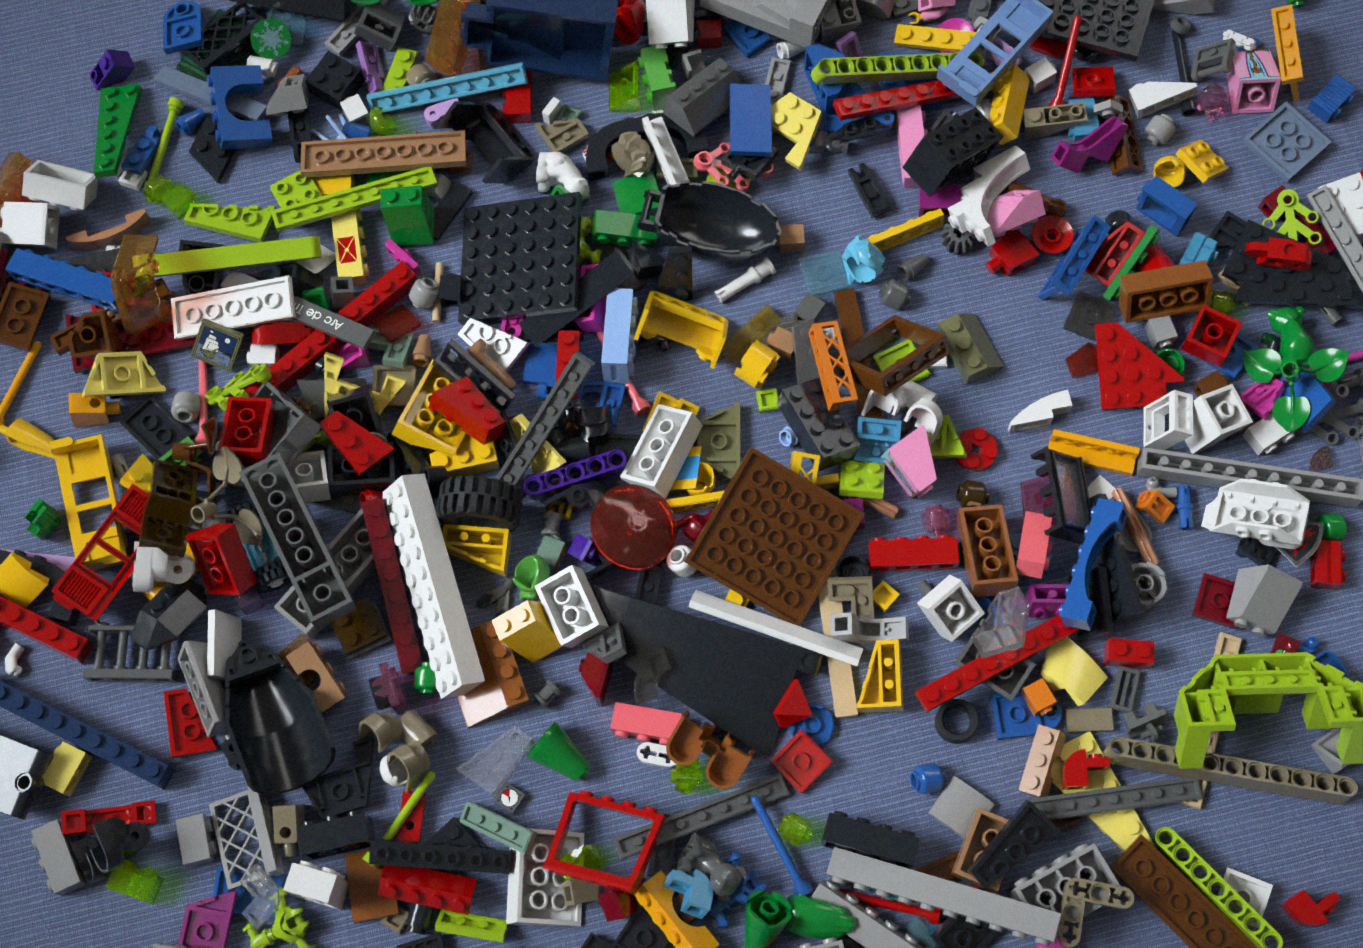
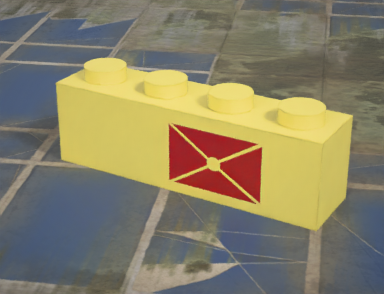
[331,209,369,286]

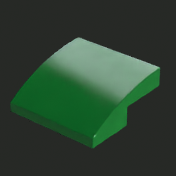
[612,171,660,215]

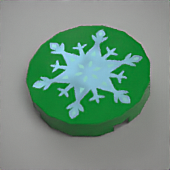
[250,18,291,59]

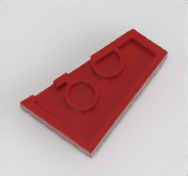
[319,411,395,476]

